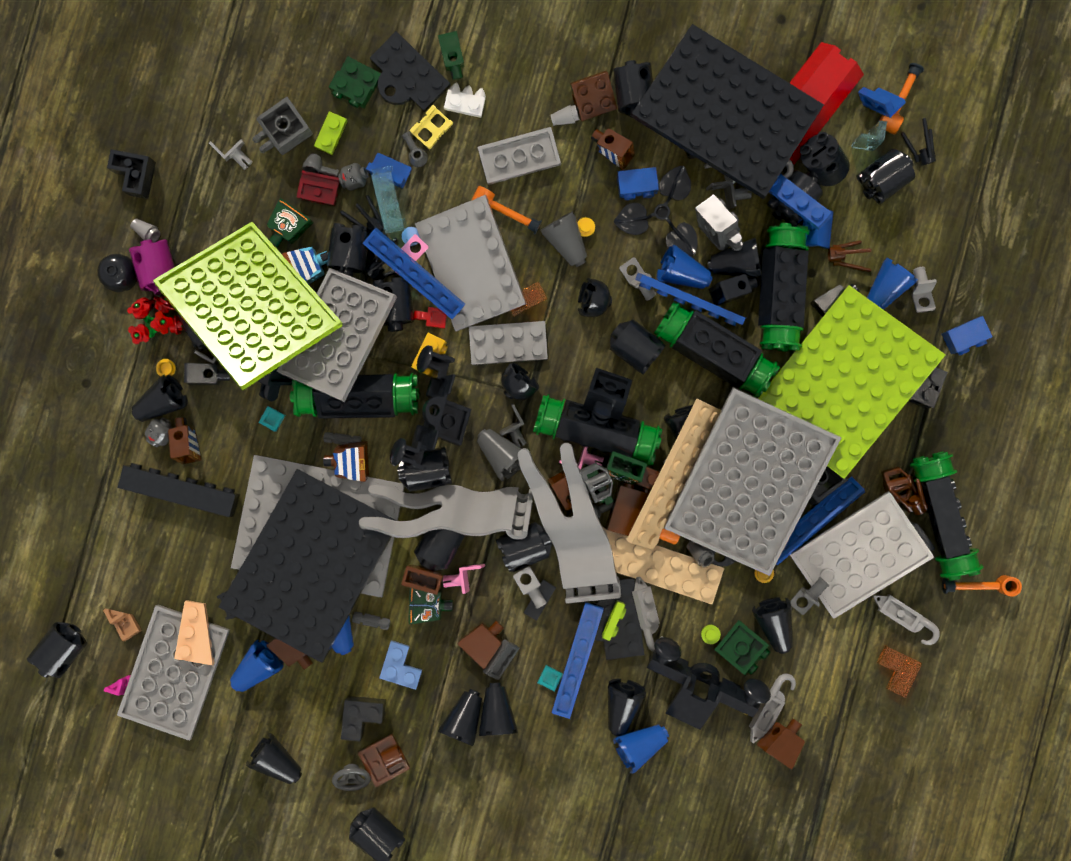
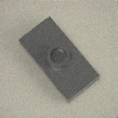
[483,639,520,680]

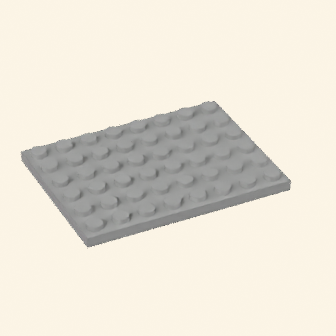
[664,388,841,576]
[231,455,405,598]

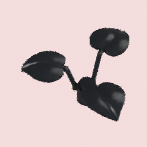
[614,166,698,256]

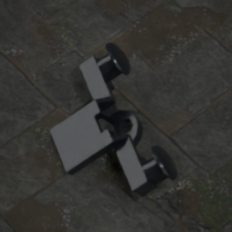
[389,345,471,470]
[647,637,771,730]

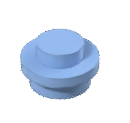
[402,227,420,246]

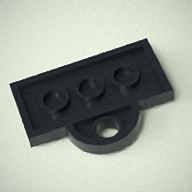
[370,31,451,112]
[593,578,644,660]

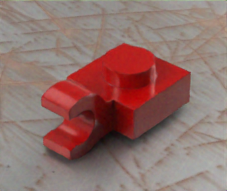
[414,307,447,329]

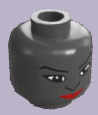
[338,163,369,191]
[144,418,173,447]

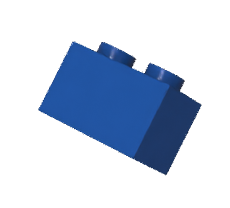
[617,167,659,200]
[942,316,992,355]

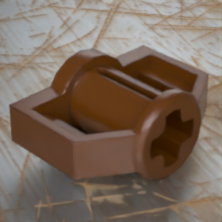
[881,466,913,503]

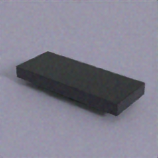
[524,580,556,621]

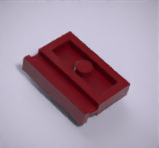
[296,170,340,207]

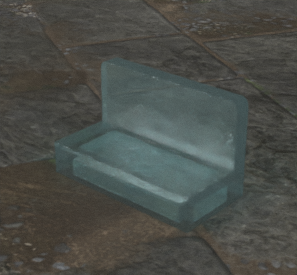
[851,120,887,151]

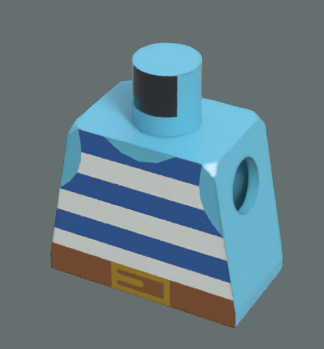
[282,247,328,285]

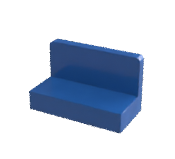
[858,87,906,118]
[366,153,412,189]
[803,209,833,249]

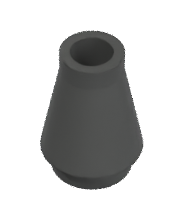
[687,541,714,567]

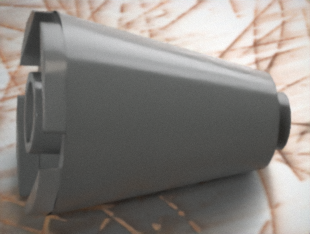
[540,211,587,267]
[477,429,521,482]

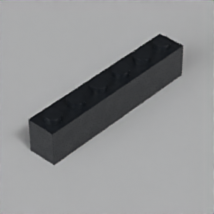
[117,463,240,517]

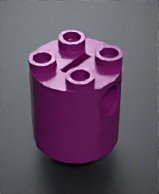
[129,240,175,295]

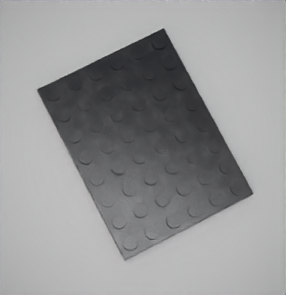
[631,24,824,199]
[219,469,397,663]

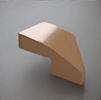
[103,609,142,641]

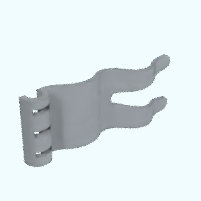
[518,443,621,603]
[359,485,533,539]

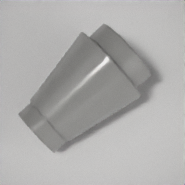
[551,104,580,126]
[130,219,160,243]

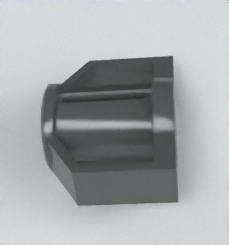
[580,463,613,503]

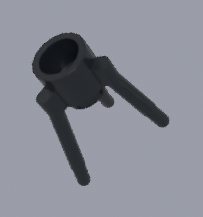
[901,118,936,166]
[340,195,385,235]
[365,238,397,281]

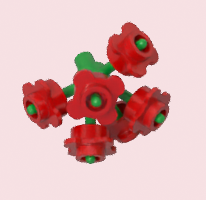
[127,296,184,345]

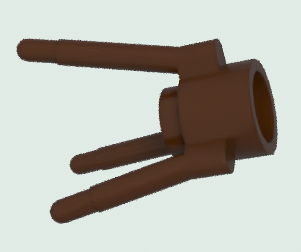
[828,240,872,272]
[889,474,928,515]

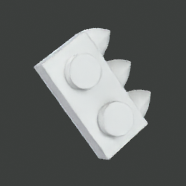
[444,82,486,118]

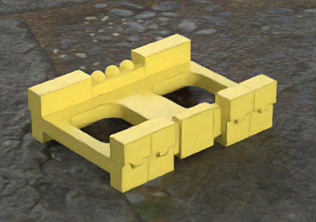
[410,105,453,150]

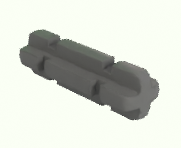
[324,432,362,444]
[352,611,390,630]

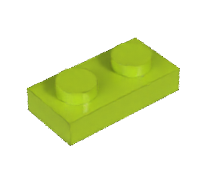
[314,111,347,155]
[602,600,626,641]

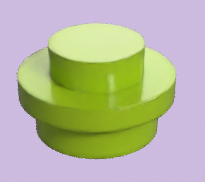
[701,625,721,644]

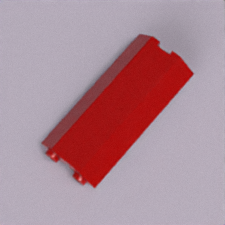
[790,42,864,164]

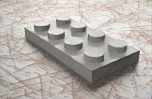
[478,127,561,185]
[469,321,548,365]

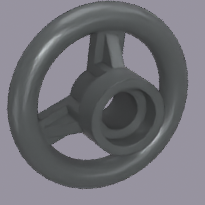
[332,764,371,791]

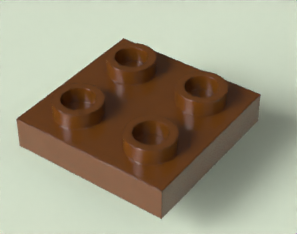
[570,71,617,121]
[358,733,410,787]

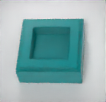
[258,406,286,432]
[537,665,563,692]

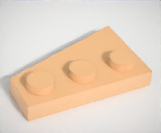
[174,600,214,665]

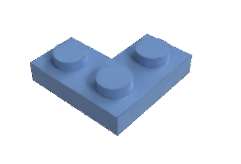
[379,640,422,690]

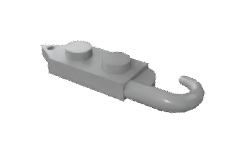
[632,577,663,651]
[873,594,940,645]
[749,674,796,743]

